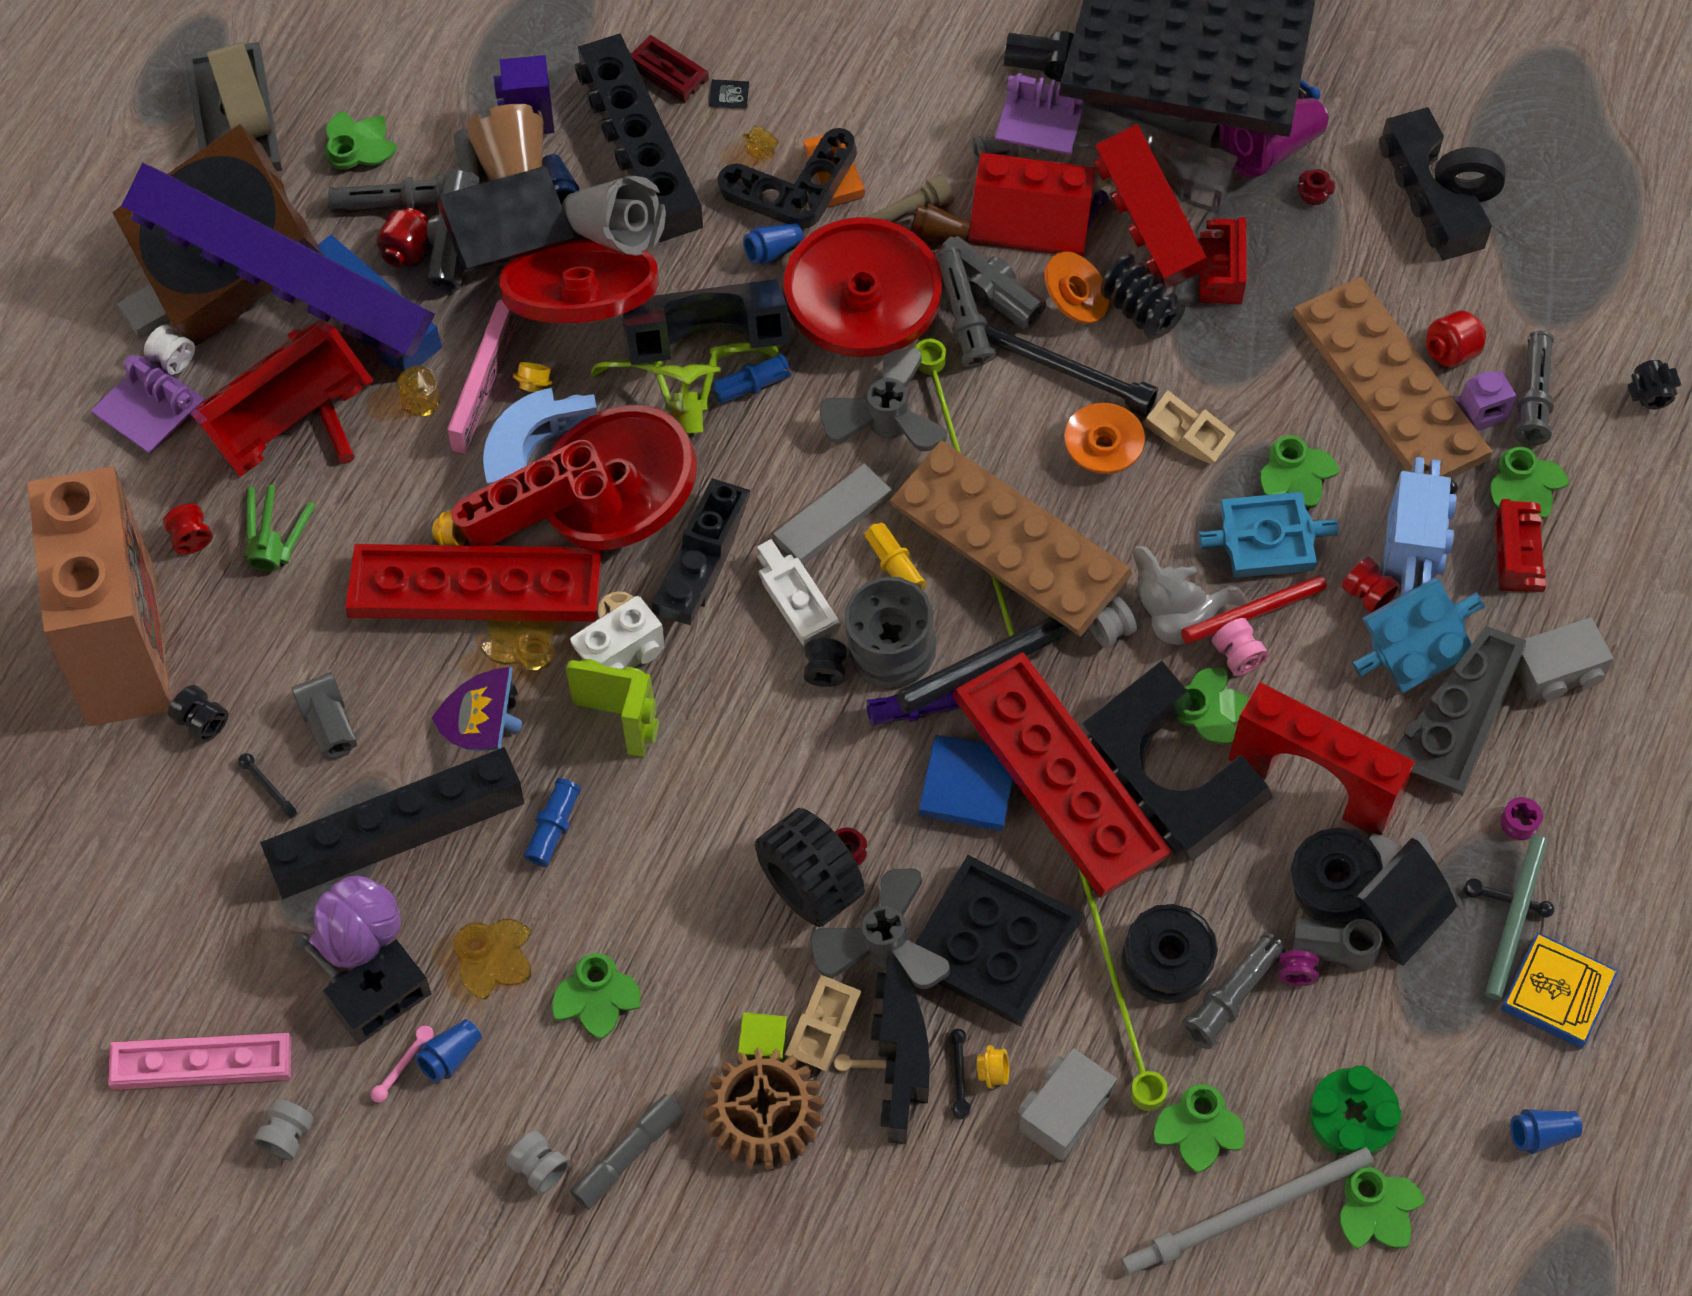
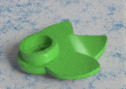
[325,111,397,169]
[1260,435,1339,508]
[1490,447,1569,519]
[1175,667,1250,745]
[553,953,641,1039]
[1154,1084,1245,1173]
[1339,1167,1426,1249]

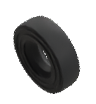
[1435,147,1506,203]

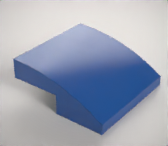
[918,734,1013,831]

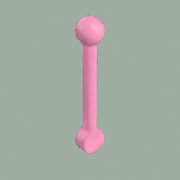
[370,1026,434,1103]

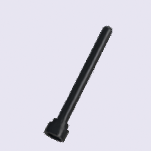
[985,325,1158,417]

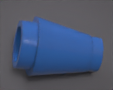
[743,223,804,265]
[415,1019,482,1083]
[1510,1109,1582,1154]

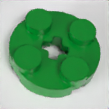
[1309,1065,1402,1156]

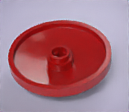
[784,217,942,357]
[499,239,659,323]
[546,405,697,550]

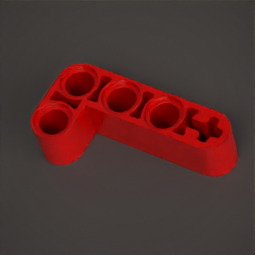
[451,440,622,546]

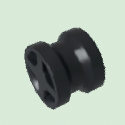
[804,638,846,687]

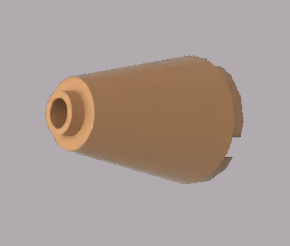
[467,104,544,181]

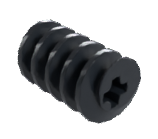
[1101,253,1186,339]

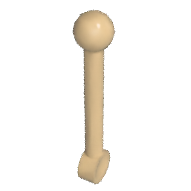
[834,1054,887,1073]

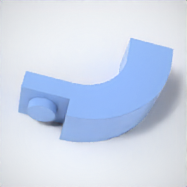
[483,388,597,486]

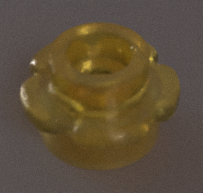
[742,125,779,160]

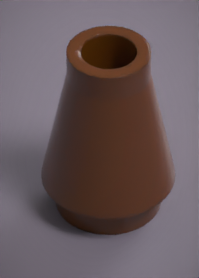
[911,203,970,242]

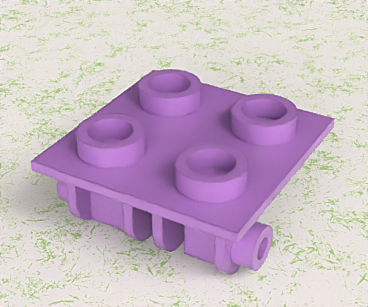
[995,73,1085,155]
[91,355,205,454]

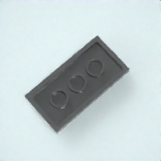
[184,42,282,171]

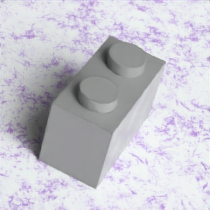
[1514,617,1614,703]
[1018,1048,1118,1162]

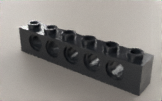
[575,33,703,242]

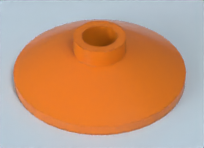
[1044,252,1109,324]
[1064,403,1145,474]

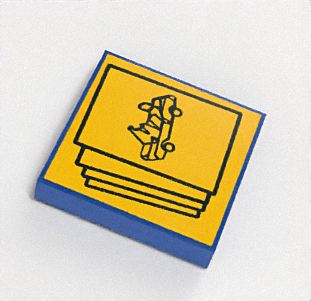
[1501,932,1618,1049]

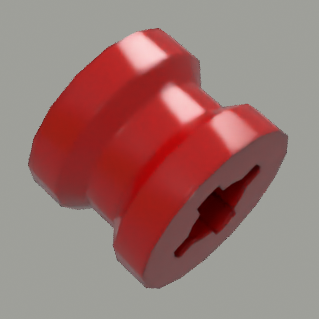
[162,504,213,555]

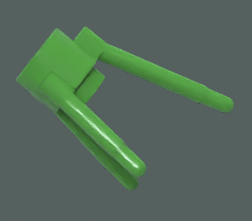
[244,485,315,572]

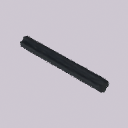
[896,616,1068,713]

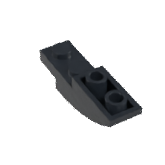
[652,478,750,626]
[871,957,930,1144]

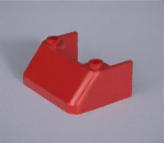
[190,320,374,477]

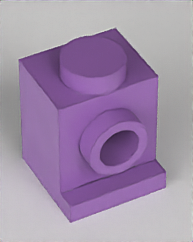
[1454,370,1516,431]

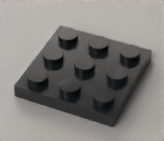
[915,855,1083,1027]

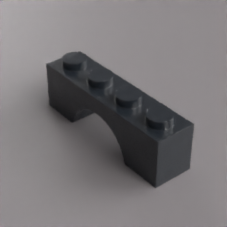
[1379,107,1492,261]

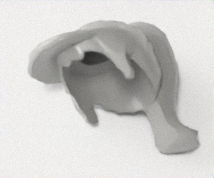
[1133,546,1246,645]

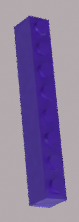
[121,162,435,359]

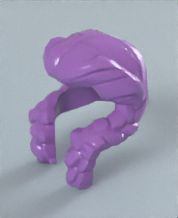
[308,875,401,968]

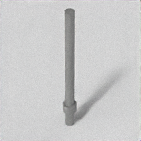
[1121,1147,1374,1276]

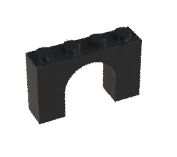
[622,279,791,365]
[1082,660,1273,861]

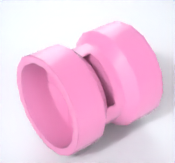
[1212,618,1269,676]

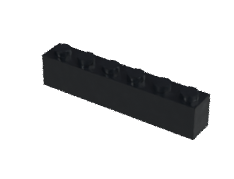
[260,747,525,900]

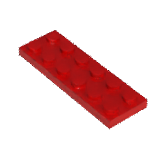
[345,544,602,622]
[952,652,1172,898]

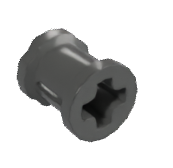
[972,136,1019,168]

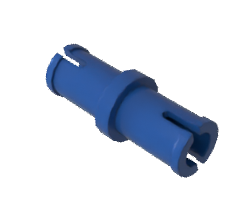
[523,778,582,867]

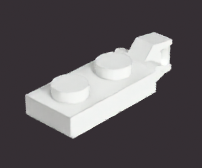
[757,539,840,647]

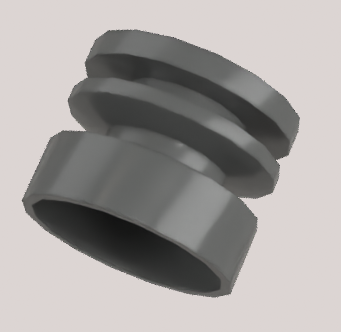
[844,577,936,687]

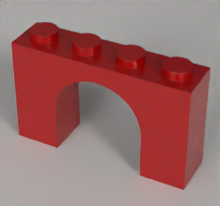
[1228,682,1416,836]

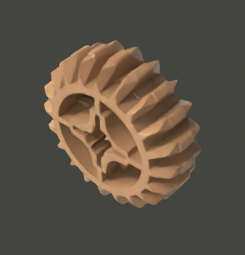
[702,1048,824,1170]

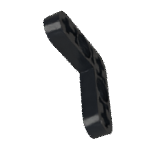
[717,128,857,229]

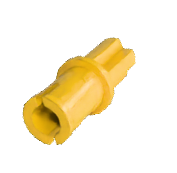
[865,522,926,590]

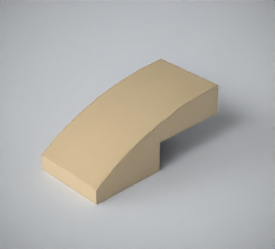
[1141,390,1236,464]
[785,975,863,1072]

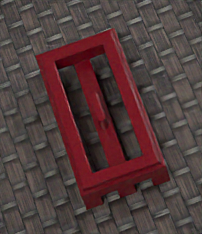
[630,34,709,103]

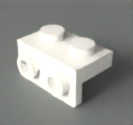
[570,596,665,669]

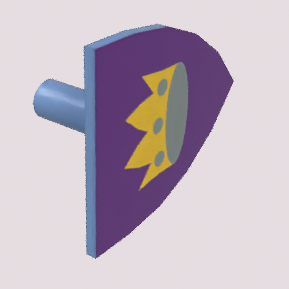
[432,667,522,751]

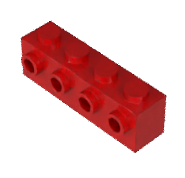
[1093,124,1208,289]

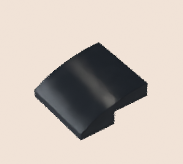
[1357,838,1457,966]

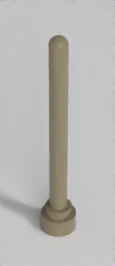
[781,174,954,267]

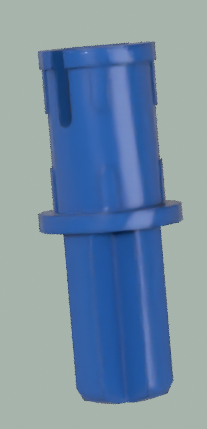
[711,354,791,403]

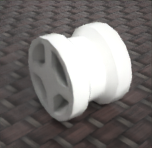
[144,324,195,375]

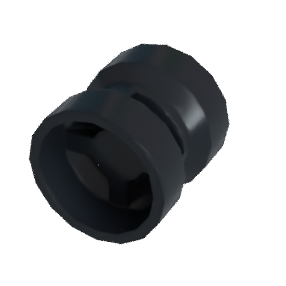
[168,684,229,743]

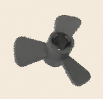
[820,348,947,451]
[810,868,950,989]

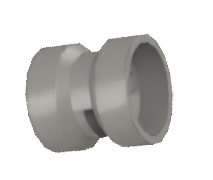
[253,1098,315,1161]
[506,1130,570,1195]

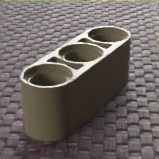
[206,42,272,138]

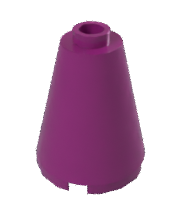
[1220,98,1329,178]

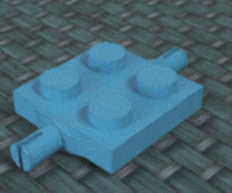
[1198,492,1339,578]
[1352,578,1485,693]

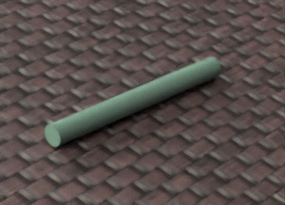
[1484,835,1548,1000]

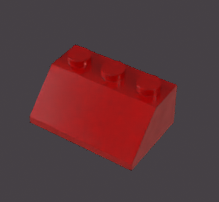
[968,153,1096,257]

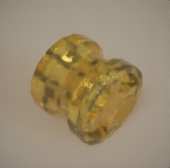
[397,366,441,417]

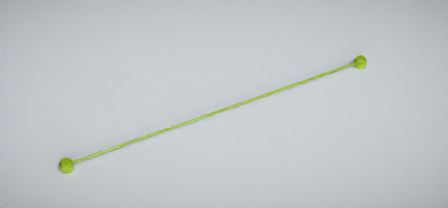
[915,338,1168,1111]

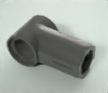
[291,672,357,760]
[1292,918,1382,972]

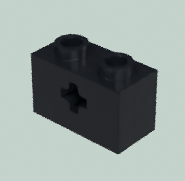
[323,939,432,1045]

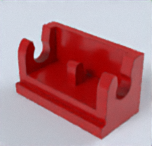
[1199,217,1247,304]
[1494,499,1546,592]

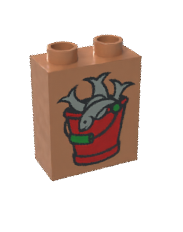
[27,466,171,727]

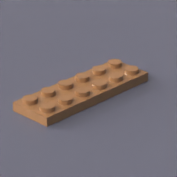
[1293,277,1492,478]
[890,440,1132,637]

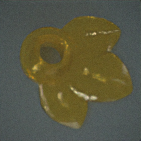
[480,620,555,670]
[454,919,532,1000]

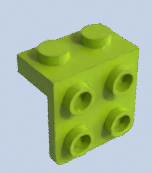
[566,659,659,757]

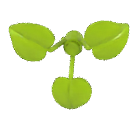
[591,343,778,433]

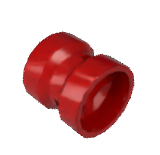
[1341,557,1400,613]

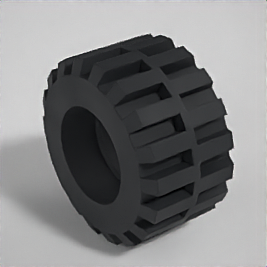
[754,808,865,927]

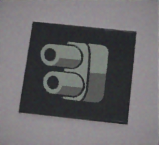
[709,79,749,109]

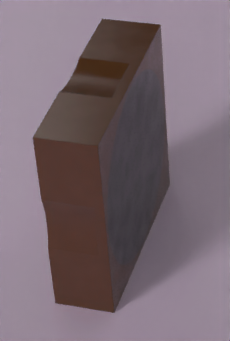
[112,124,324,346]

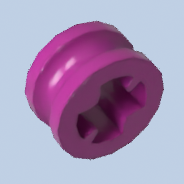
[1501,797,1543,840]
[1279,951,1319,986]

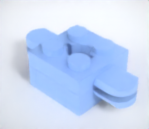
[1382,457,1457,597]

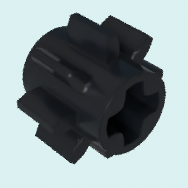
[1627,360,1681,410]

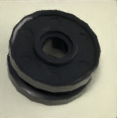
[1291,828,1383,924]
[1121,904,1218,1004]

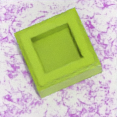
[738,1012,787,1062]

